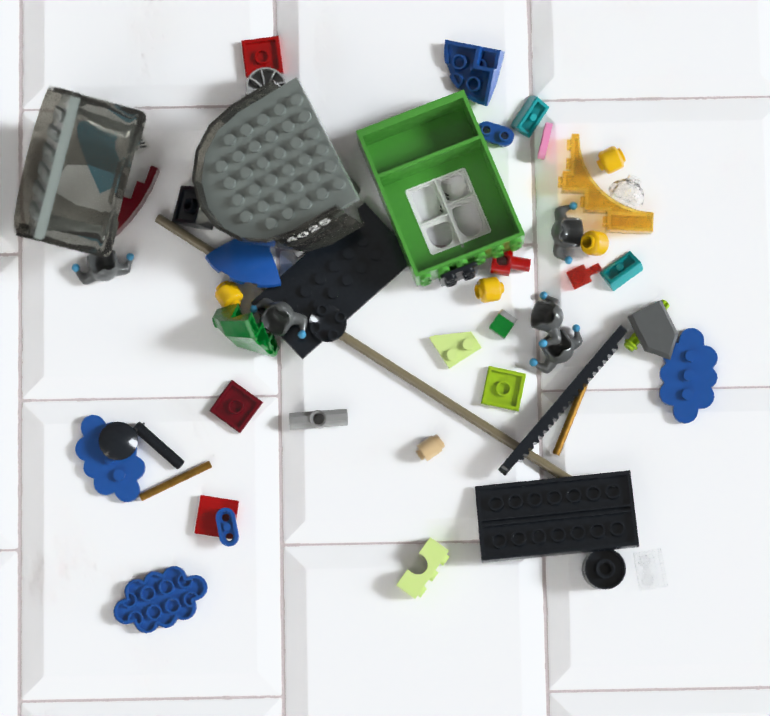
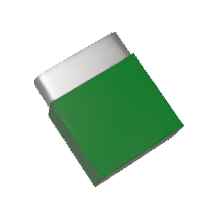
[488,309,518,339]

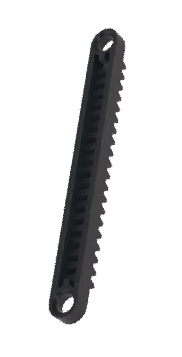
[498,325,628,476]

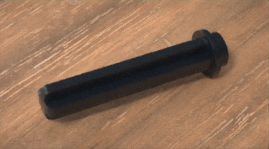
[133,421,185,469]

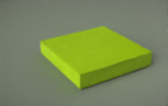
[481,366,526,412]

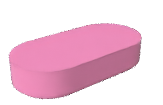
[537,122,553,160]

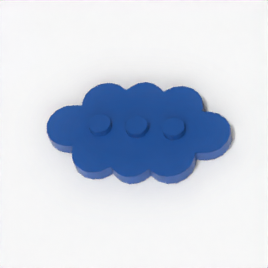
[659,328,718,424]
[75,415,146,502]
[113,566,208,633]

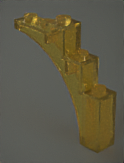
[557,134,654,235]

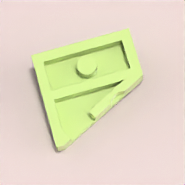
[429,331,482,369]

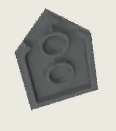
[627,300,678,360]

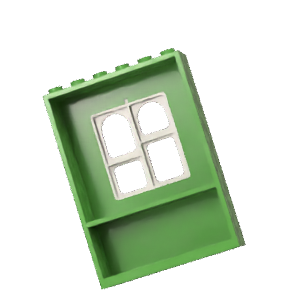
[356,89,525,287]

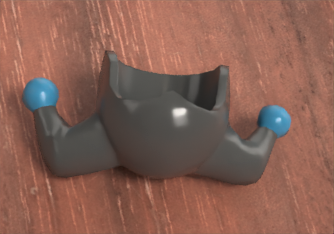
[551,202,584,264]
[72,249,134,285]
[530,292,564,348]
[250,298,308,339]
[529,324,583,374]

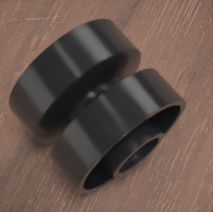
[581,550,626,590]

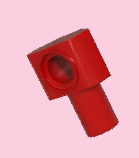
[490,250,531,276]

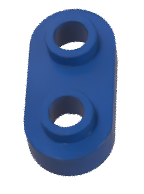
[479,121,514,147]
[216,508,239,547]

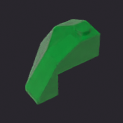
[212,303,279,357]

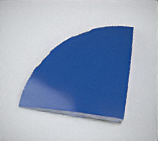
[444,40,505,107]
[205,237,281,288]

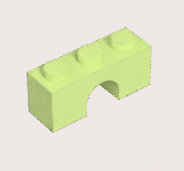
[396,537,450,599]

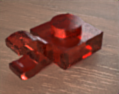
[566,263,602,290]

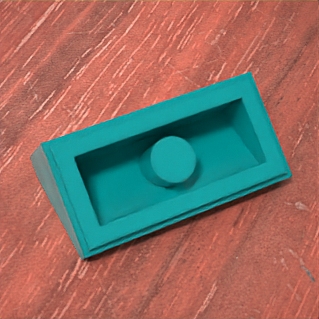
[510,95,550,138]
[600,251,643,291]

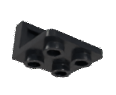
[438,262,478,288]

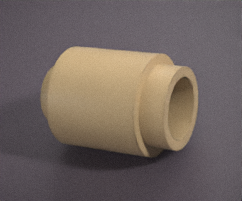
[415,434,445,462]

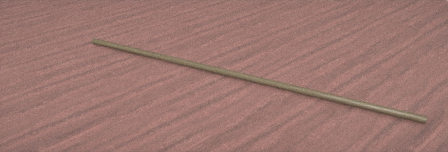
[155,214,571,478]

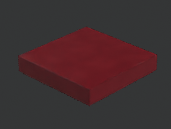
[209,380,263,434]

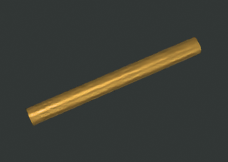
[552,385,588,456]
[139,461,213,501]

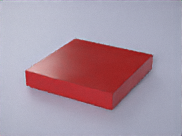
[241,36,284,79]
[194,495,239,539]

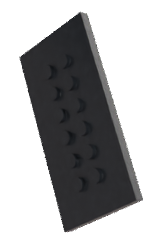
[251,202,408,360]
[475,470,639,563]

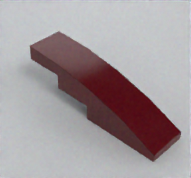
[111,166,160,237]

